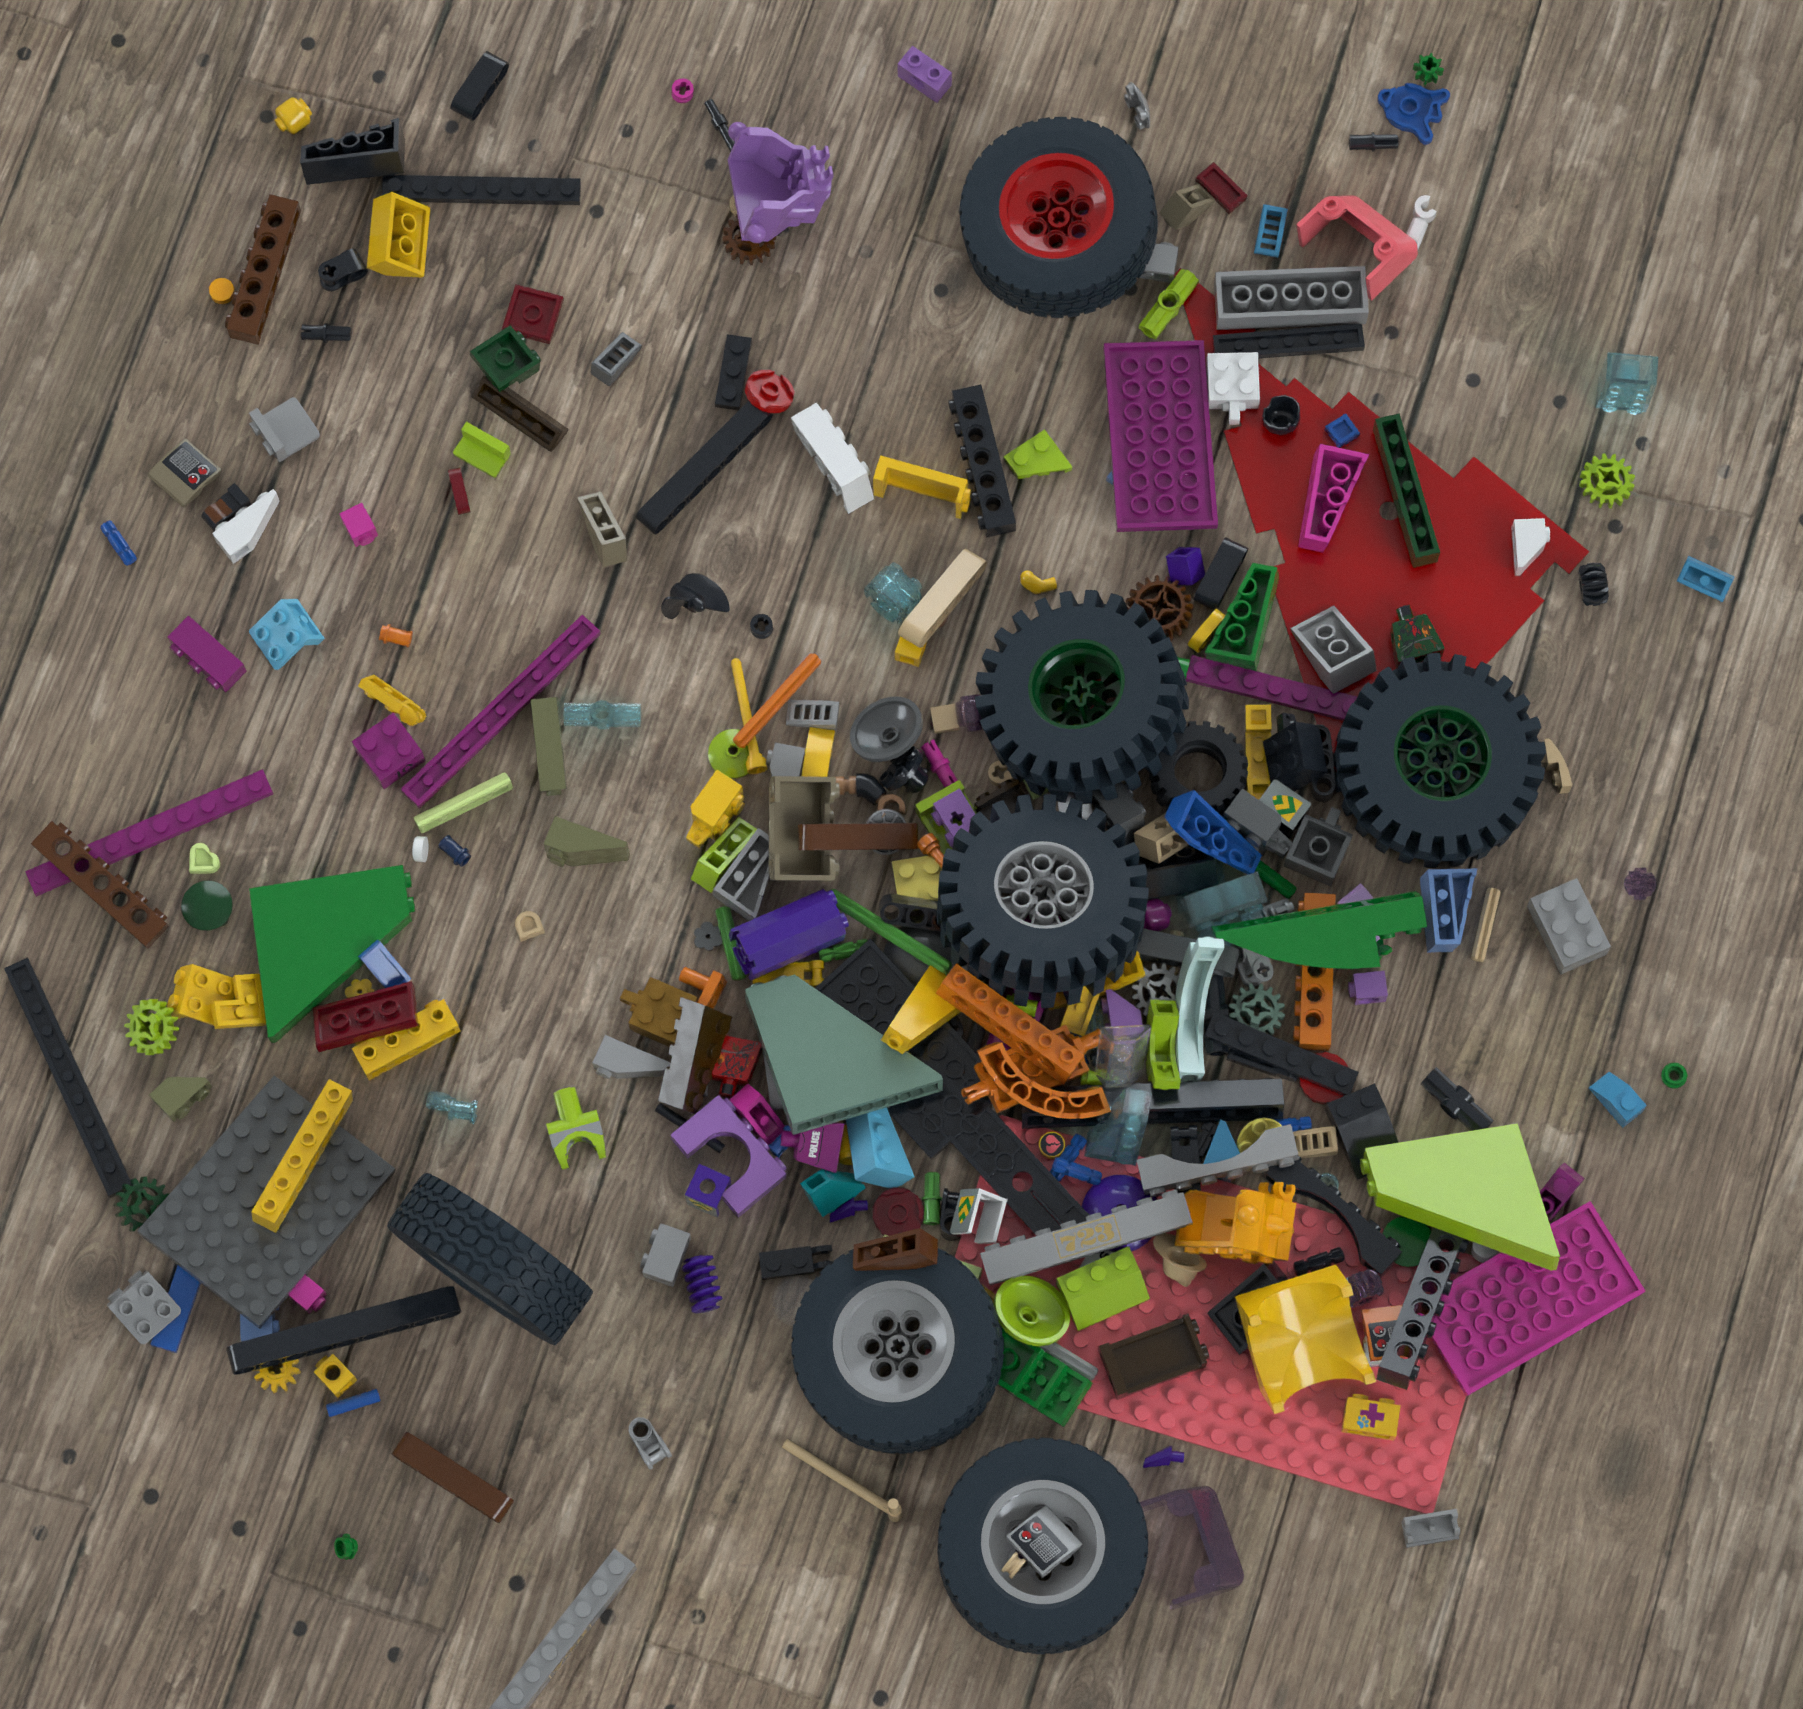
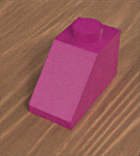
[730,1084,785,1145]

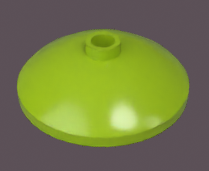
[994,1276,1070,1346]

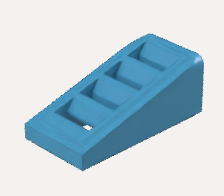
[1254,204,1288,258]

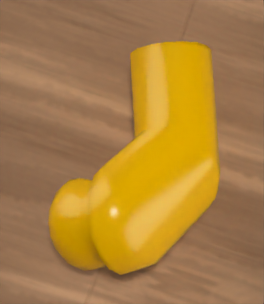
[1020,570,1058,594]

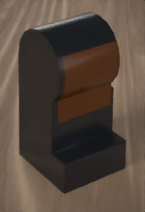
[201,483,251,531]

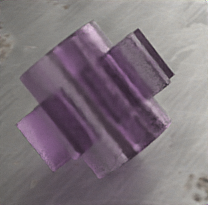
[1624,867,1657,900]

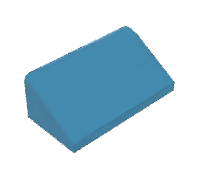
[1677,556,1735,602]

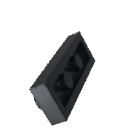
[715,334,752,411]

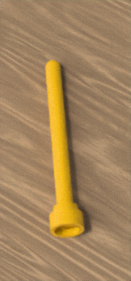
[731,658,768,774]

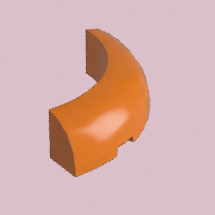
[977,1042,1111,1119]

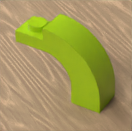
[1145,1000,1181,1090]

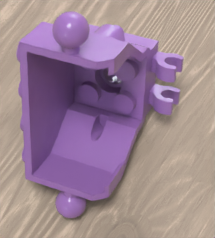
[728,122,834,243]

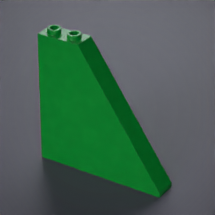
[249,865,415,1043]

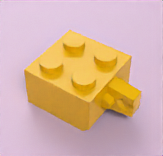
[686,770,745,848]

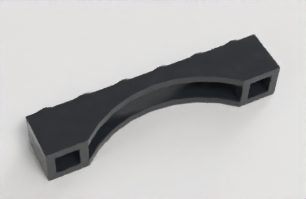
[1262,1155,1402,1280]

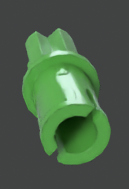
[922,1172,942,1225]

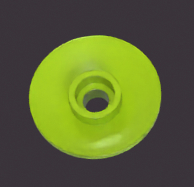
[708,729,759,779]

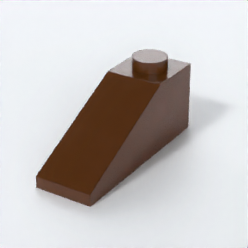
[853,1228,938,1271]

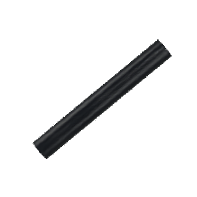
[655,1103,725,1154]

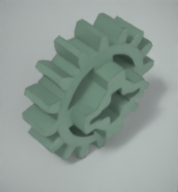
[1228,983,1285,1036]

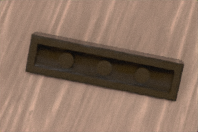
[471,375,569,452]

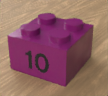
[351,712,426,789]

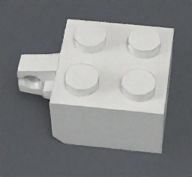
[1206,352,1260,425]

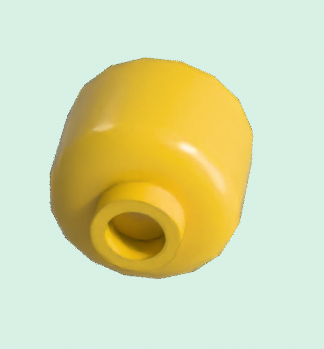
[274,97,312,134]

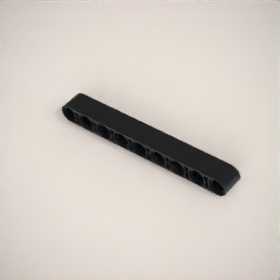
[226,1286,462,1375]

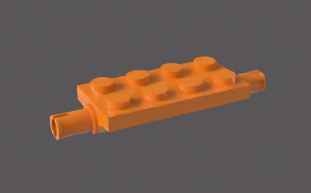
[961,1024,1105,1113]

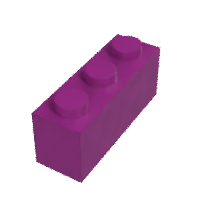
[167,615,247,693]

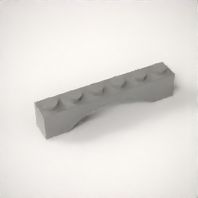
[1137,1124,1298,1197]

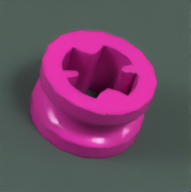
[672,78,694,103]

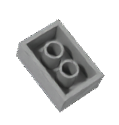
[1527,878,1611,975]

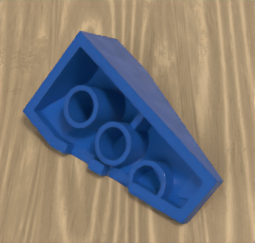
[1165,790,1262,875]

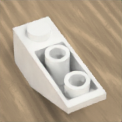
[212,489,279,564]

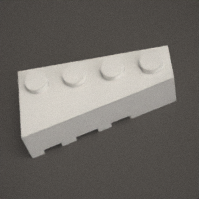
[791,403,874,514]

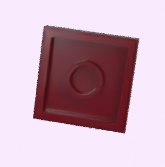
[502,284,564,344]

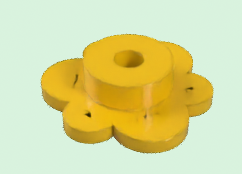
[345,979,374,998]

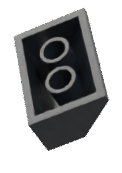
[1138,845,1218,900]

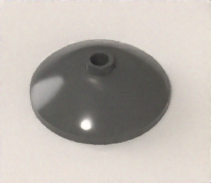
[850,697,923,762]
[883,926,952,987]

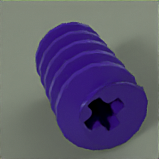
[682,1255,723,1313]

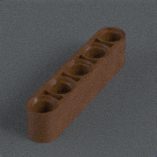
[798,823,918,851]
[392,1432,514,1524]

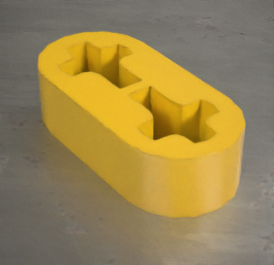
[1187,609,1225,653]

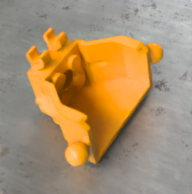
[1175,1182,1296,1264]

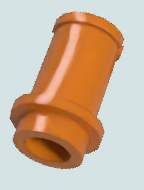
[379,624,413,648]

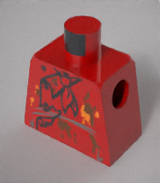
[712,1036,763,1098]

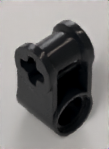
[318,249,368,291]
[940,1188,962,1241]

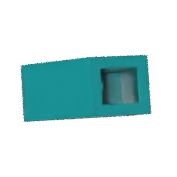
[800,1169,866,1217]

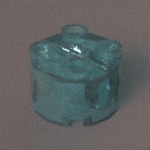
[864,562,922,623]

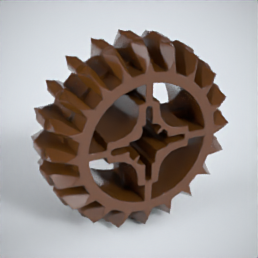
[1126,575,1194,641]

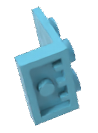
[249,599,325,670]

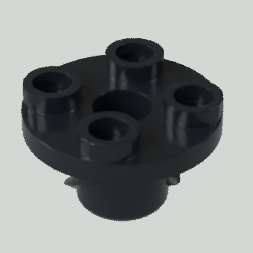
[879,746,928,793]

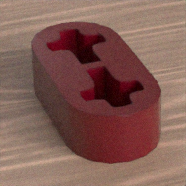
[448,467,471,515]

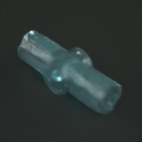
[563,700,642,730]

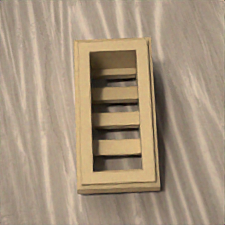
[1293,1126,1338,1158]

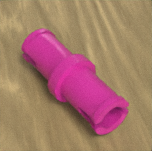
[920,740,958,788]

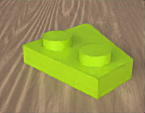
[1003,429,1072,479]

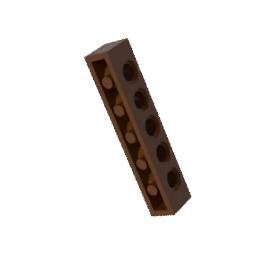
[225,194,301,345]
[31,821,169,949]

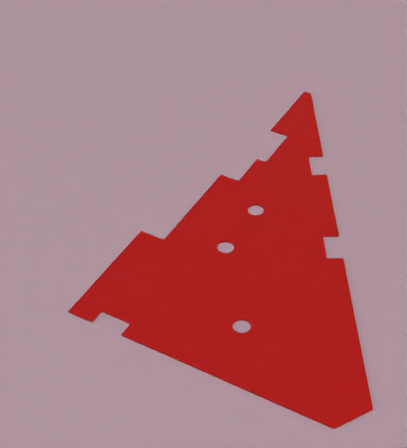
[1175,268,1589,772]

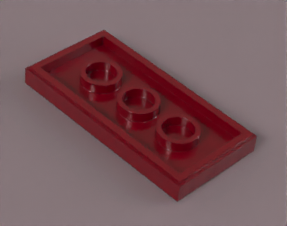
[313,981,418,1052]

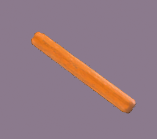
[733,653,821,748]

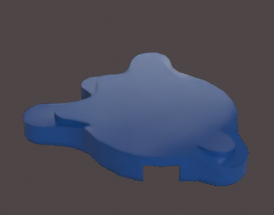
[1377,83,1450,145]

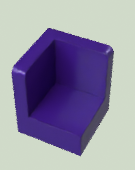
[1166,547,1205,585]

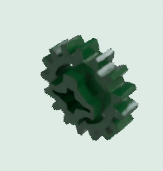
[114,1176,170,1232]

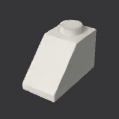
[1511,518,1550,576]

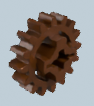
[722,214,776,265]

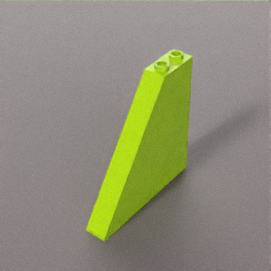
[1360,1123,1560,1271]

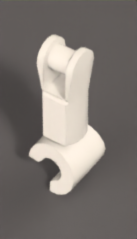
[1406,195,1437,264]

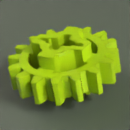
[1579,453,1635,509]
[124,999,179,1055]

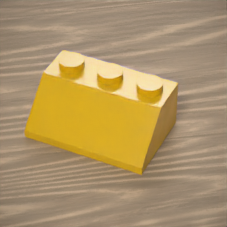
[367,192,430,278]

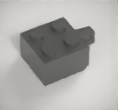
[1223,789,1292,857]
[1284,807,1353,887]

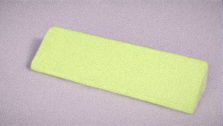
[414,773,513,833]

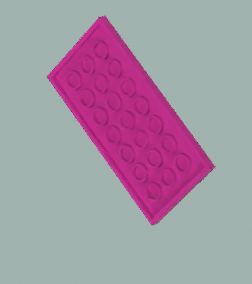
[1416,1201,1646,1397]

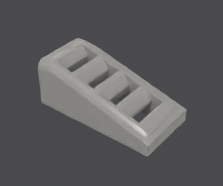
[786,700,839,731]

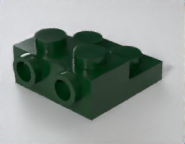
[470,325,541,392]

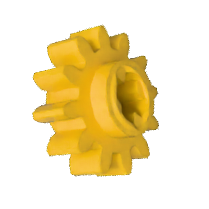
[254,1359,301,1393]

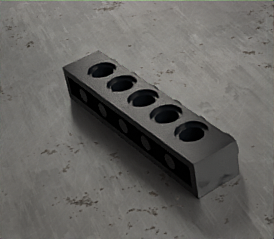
[948,384,1016,538]

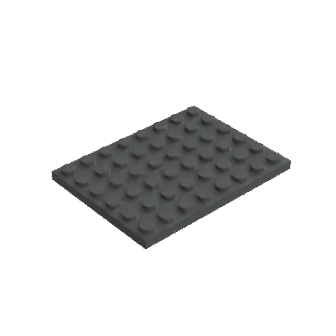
[137,1075,395,1329]

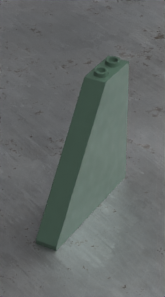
[745,974,943,1135]

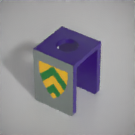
[685,1164,732,1217]

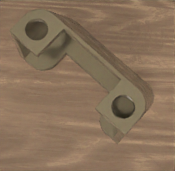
[769,776,840,881]

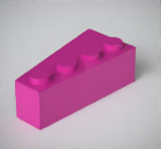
[1298,444,1369,552]

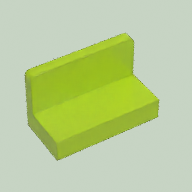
[453,421,511,478]

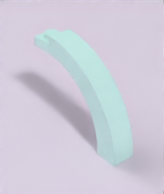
[1175,937,1224,1082]

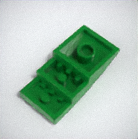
[998,1326,1093,1428]

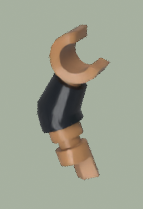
[835,773,907,818]

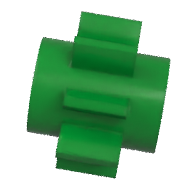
[1412,53,1444,86]

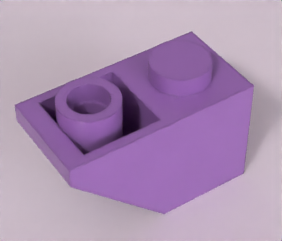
[1101,989,1144,1045]

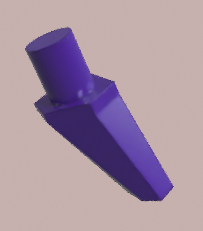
[829,1197,868,1223]
[1143,1446,1184,1468]

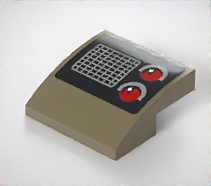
[148,438,221,508]

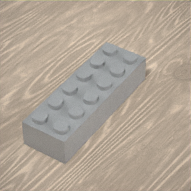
[1214,266,1369,330]

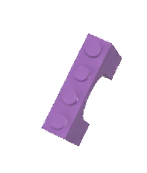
[671,1095,787,1218]

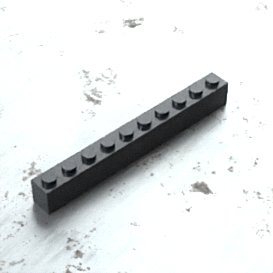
[1021,1078,1284,1129]

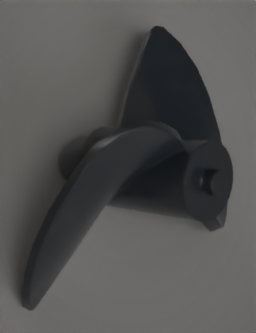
[661,573,730,619]

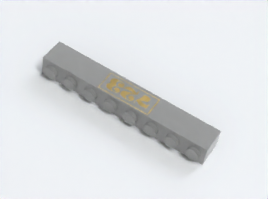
[980,1190,1193,1285]
[489,1548,637,1709]

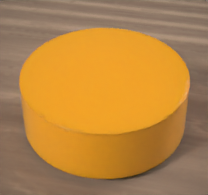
[209,278,235,304]

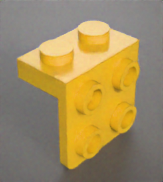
[167,964,235,1026]

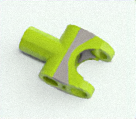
[546,1087,606,1170]

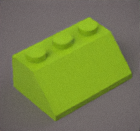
[1056,1246,1150,1331]

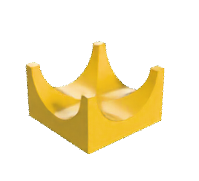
[1235,1265,1376,1414]

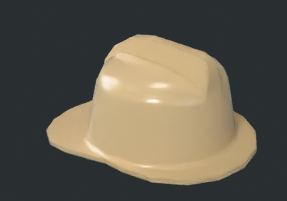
[1153,1233,1207,1287]

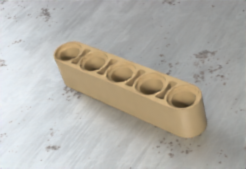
[898,548,987,648]

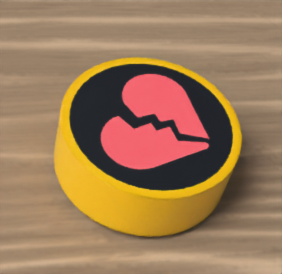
[1039,1132,1065,1159]

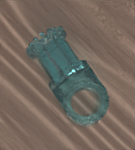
[426,1092,478,1124]

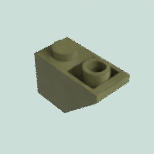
[149,1077,212,1122]

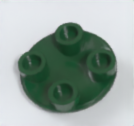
[181,881,233,931]

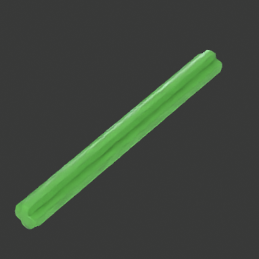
[829,889,952,975]

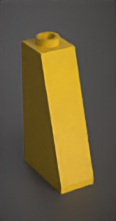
[881,965,961,1054]

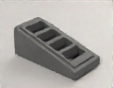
[591,332,642,386]

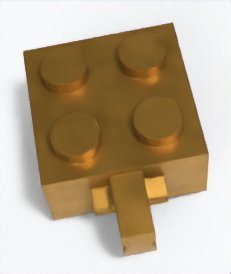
[620,977,698,1047]

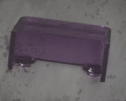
[1139,1486,1244,1610]

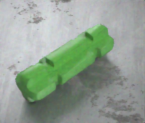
[819,939,867,962]

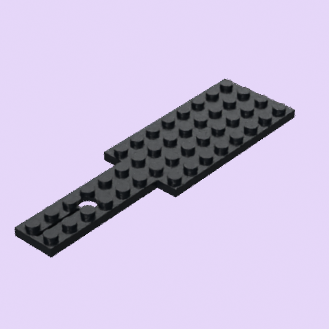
[815,939,1089,1234]

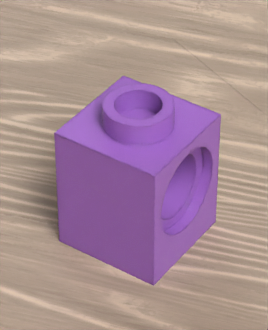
[1348,971,1388,1005]

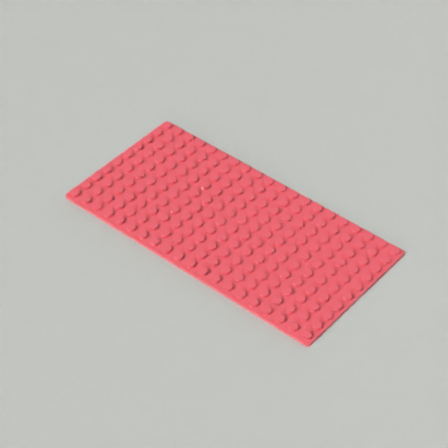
[925,1115,1482,1514]

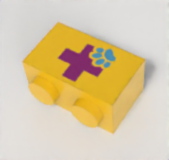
[1341,1394,1401,1441]

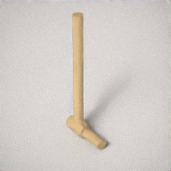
[782,1439,903,1522]

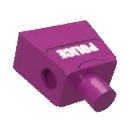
[781,1121,844,1172]

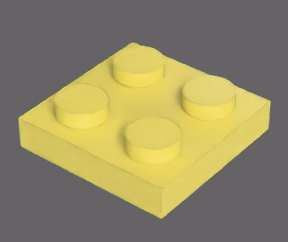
[892,856,942,911]

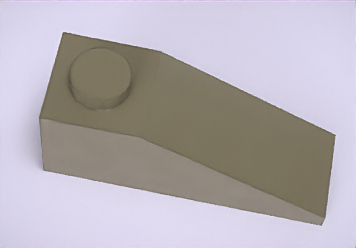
[577,492,627,567]

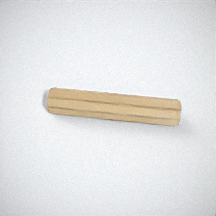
[1471,888,1500,962]

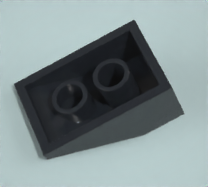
[1325,1083,1399,1181]
[1207,1261,1288,1355]

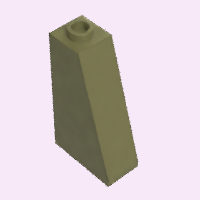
[531,697,567,796]

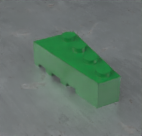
[1205,563,1279,671]

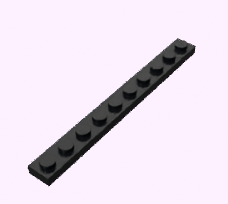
[4,957,131,1198]

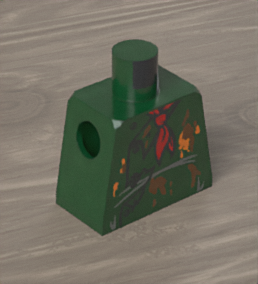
[1390,605,1445,669]

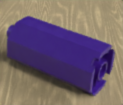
[729,889,849,981]

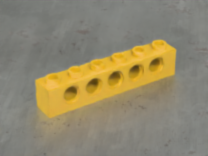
[251,1079,353,1233]

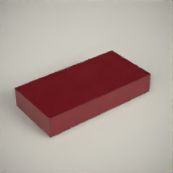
[1195,162,1248,214]

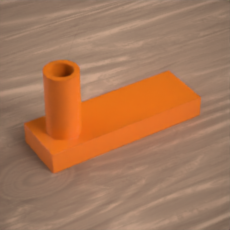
[679,967,727,1009]

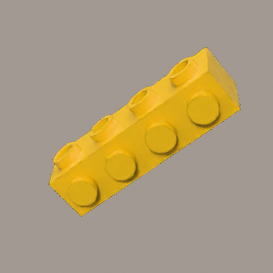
[352,999,460,1080]

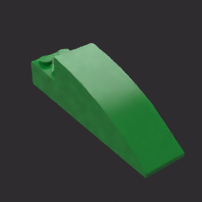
[1211,891,1427,969]

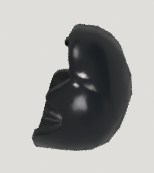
[1262,395,1300,436]

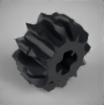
[1578,563,1609,606]

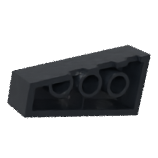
[300,118,405,185]

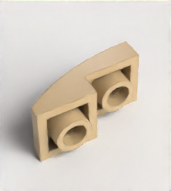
[1541,738,1572,794]

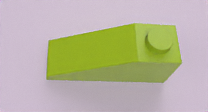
[691,817,757,893]

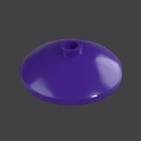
[1082,1175,1157,1252]

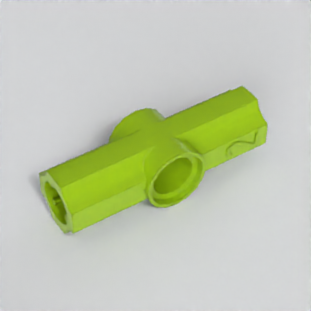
[1138,269,1199,340]

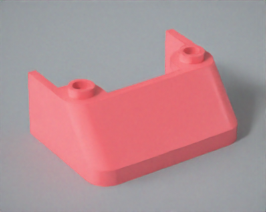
[1296,195,1418,301]

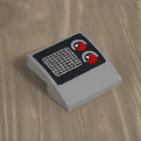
[1006,1506,1083,1578]

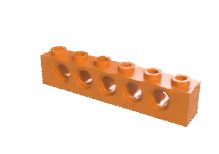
[1293,893,1336,1051]
[936,963,1084,1085]

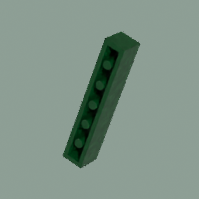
[1373,413,1440,568]

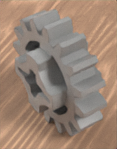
[1131,963,1179,1015]

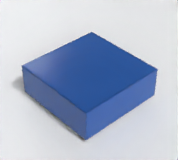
[1325,414,1360,448]

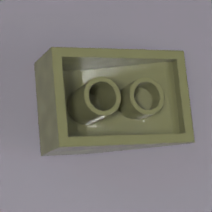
[544,816,630,867]

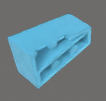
[846,1107,915,1189]

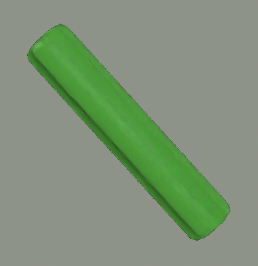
[715,906,747,981]

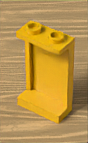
[873,455,971,519]

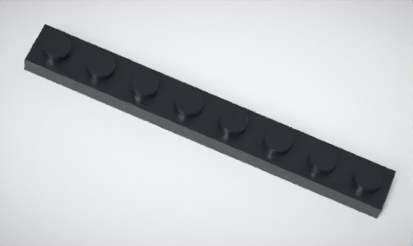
[382,175,581,205]

